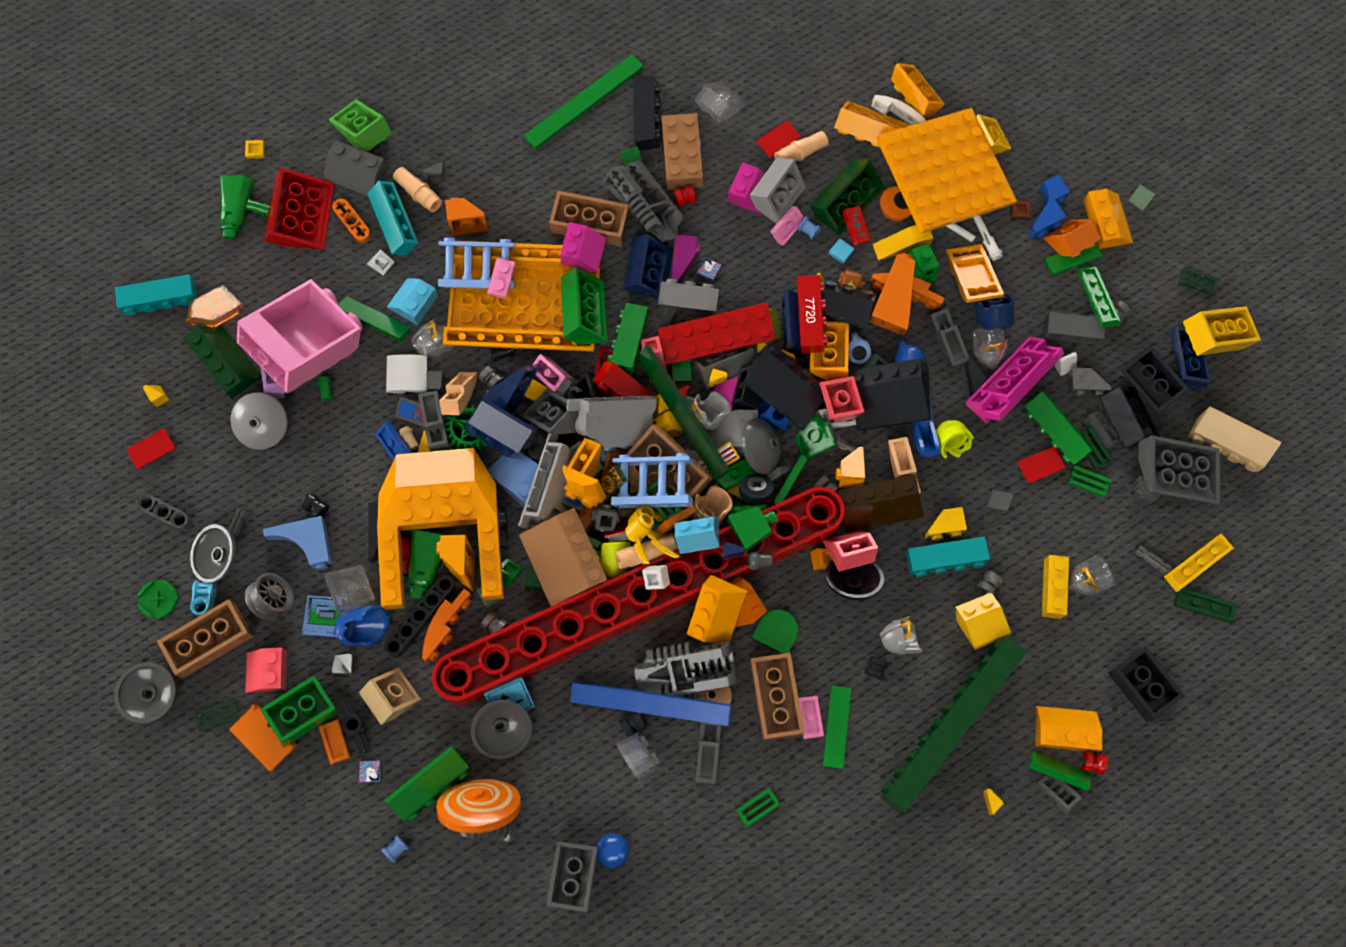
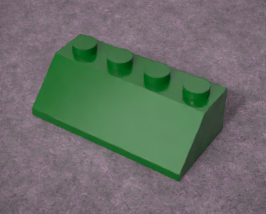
[561,266,607,345]
[385,746,471,822]

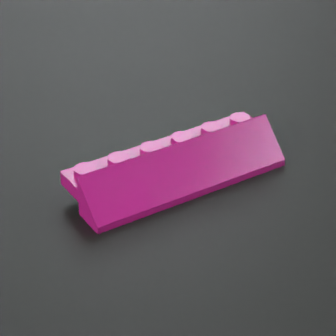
[966,337,1064,424]

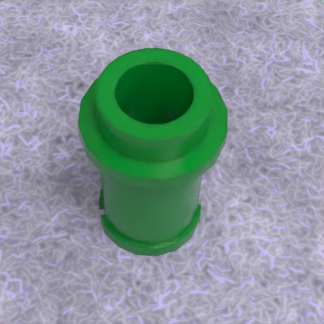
[246,199,270,217]
[316,376,333,402]

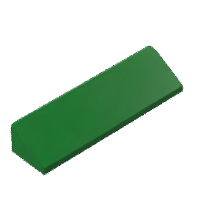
[338,296,411,343]

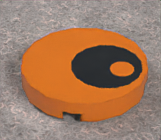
[879,186,912,221]

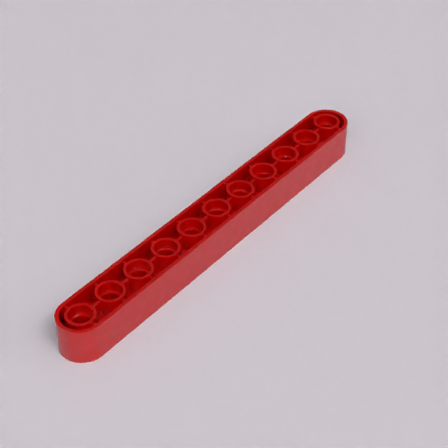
[432,487,845,706]

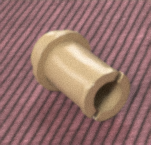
[399,426,419,451]

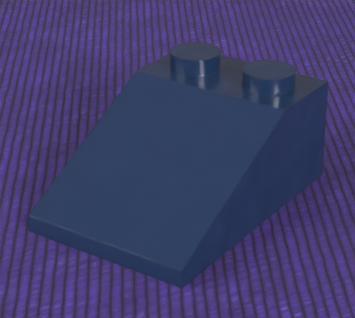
[483,364,540,415]

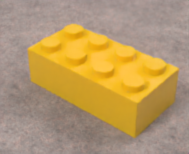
[1183,306,1261,356]

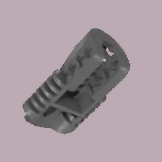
[604,161,683,242]
[635,640,737,699]

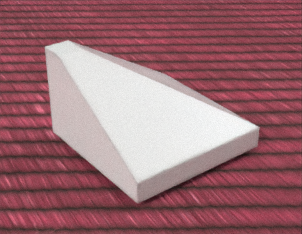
[367,250,394,275]

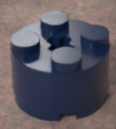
[976,294,1014,330]

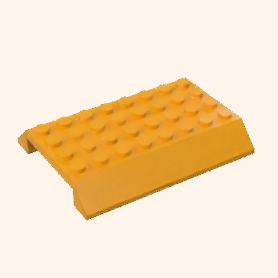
[443,241,600,352]

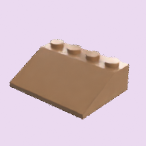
[615,424,713,516]
[519,508,607,607]

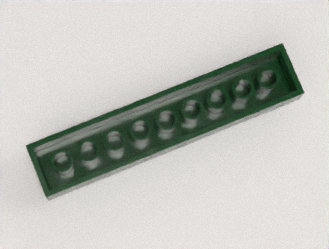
[880,636,1027,814]

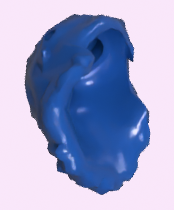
[334,604,391,647]

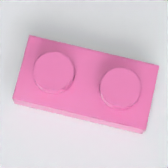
[770,206,804,245]
[487,258,516,299]
[799,696,824,739]

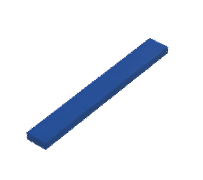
[570,681,731,726]

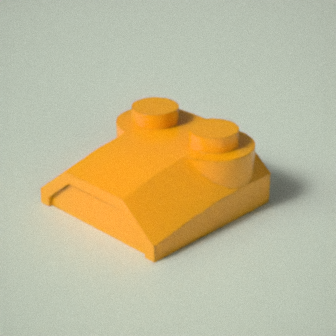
[562,465,606,508]

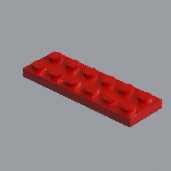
[658,302,776,366]

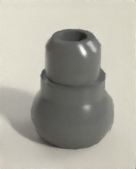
[747,551,773,570]

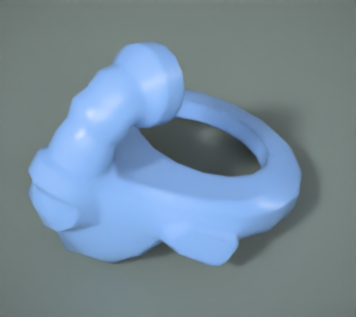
[848,332,871,365]

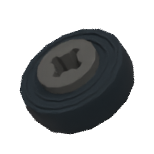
[739,474,774,505]

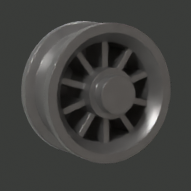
[245,573,294,621]

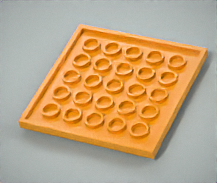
[876,108,1017,234]

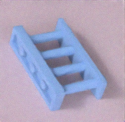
[438,238,516,289]
[611,453,694,508]

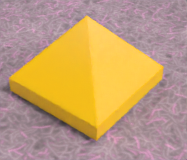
[709,369,728,387]

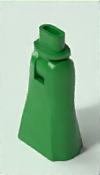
[220,175,255,239]
[408,530,442,600]

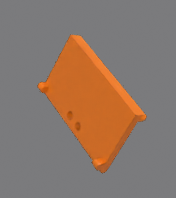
[229,703,297,772]

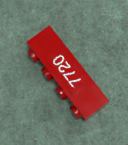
[797,275,828,354]

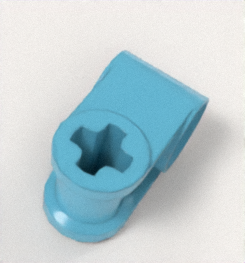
[191,580,217,617]

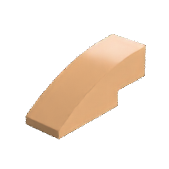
[439,372,478,415]
[888,437,921,493]

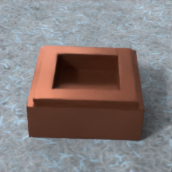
[1011,201,1030,220]

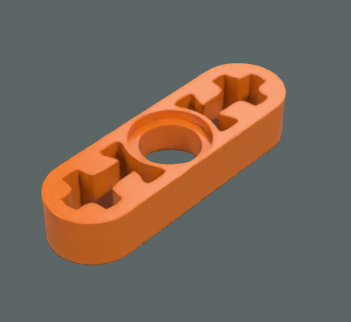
[332,199,371,243]

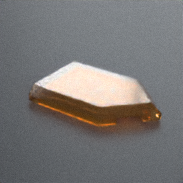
[187,285,244,327]

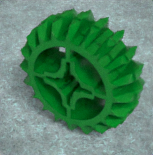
[444,404,488,453]

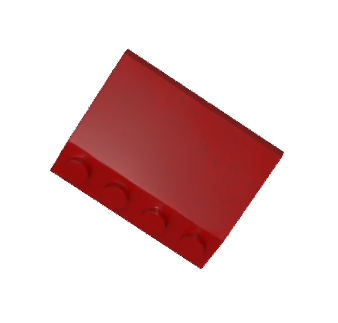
[264,167,335,249]

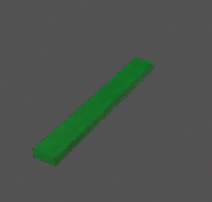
[524,55,643,150]

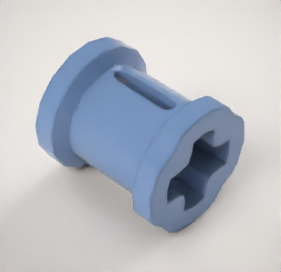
[797,216,822,240]
[381,835,409,863]

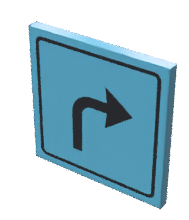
[484,676,535,723]

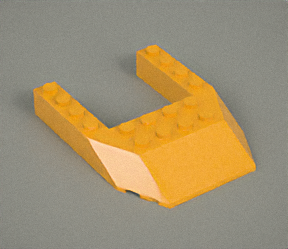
[377,448,504,610]

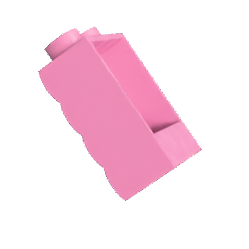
[237,279,362,393]

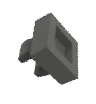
[556,378,582,399]

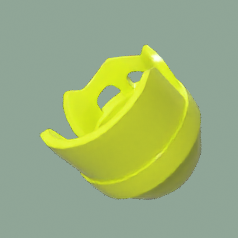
[936,420,974,459]
[594,541,631,581]

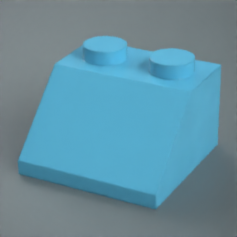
[387,278,438,325]
[675,517,719,554]

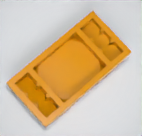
[946,244,1004,303]

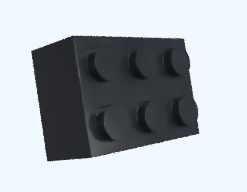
[1108,646,1185,722]

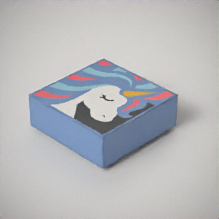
[697,258,721,282]
[359,761,381,783]

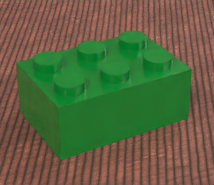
[260,676,337,747]

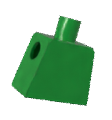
[908,244,939,283]
[727,507,778,553]

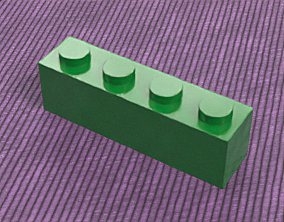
[608,303,648,377]
[1024,391,1095,465]

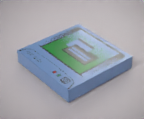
[302,595,348,638]

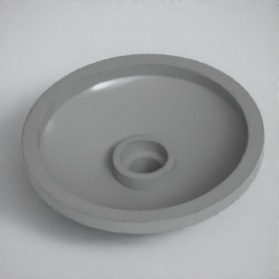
[231,392,288,450]

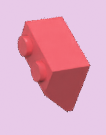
[820,376,864,422]
[245,648,287,693]

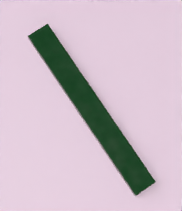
[636,345,730,481]

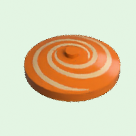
[436,779,521,833]

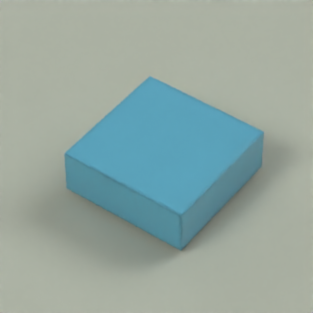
[829,238,854,264]

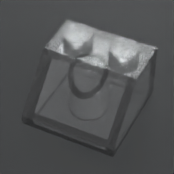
[694,82,747,123]
[324,565,375,613]
[616,733,660,783]

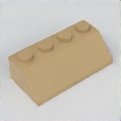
[1188,407,1281,472]

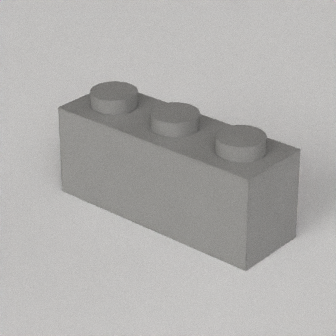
[658,279,719,311]

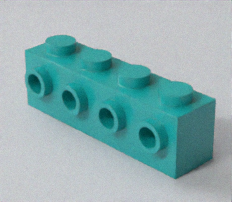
[367,181,418,255]
[115,274,198,316]
[905,537,990,577]

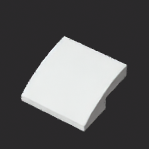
[386,355,427,394]

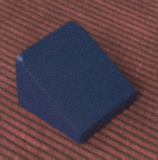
[721,542,745,561]

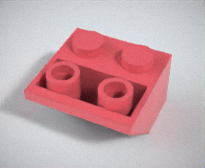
[823,530,878,572]

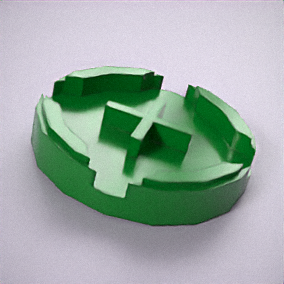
[138,580,178,619]

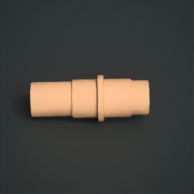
[775,131,828,162]
[393,167,442,212]
[615,535,677,569]

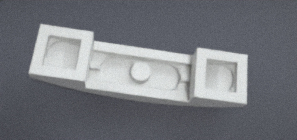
[871,95,926,125]

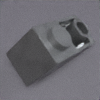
[1068,368,1111,398]

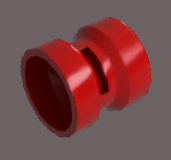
[673,185,696,207]
[1081,751,1108,775]

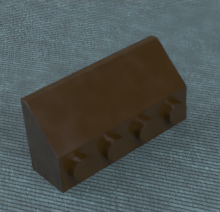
[838,475,924,532]

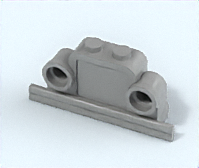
[567,395,656,451]
[518,433,575,530]

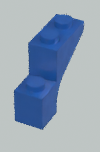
[1029,174,1070,239]
[912,397,940,457]

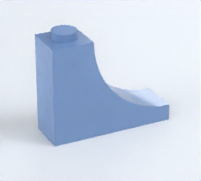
[263,516,333,570]

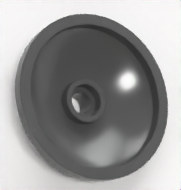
[742,418,782,475]
[190,524,236,583]
[114,662,177,724]
[471,700,532,759]

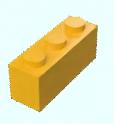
[1042,555,1069,619]

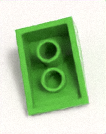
[329,99,392,152]

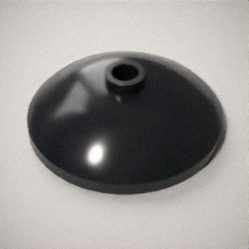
[825,560,884,601]

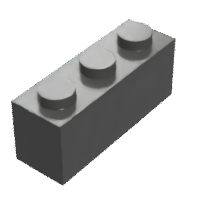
[1044,311,1105,345]

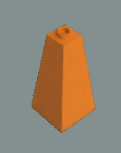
[870,253,915,336]

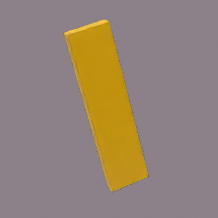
[1164,533,1234,592]

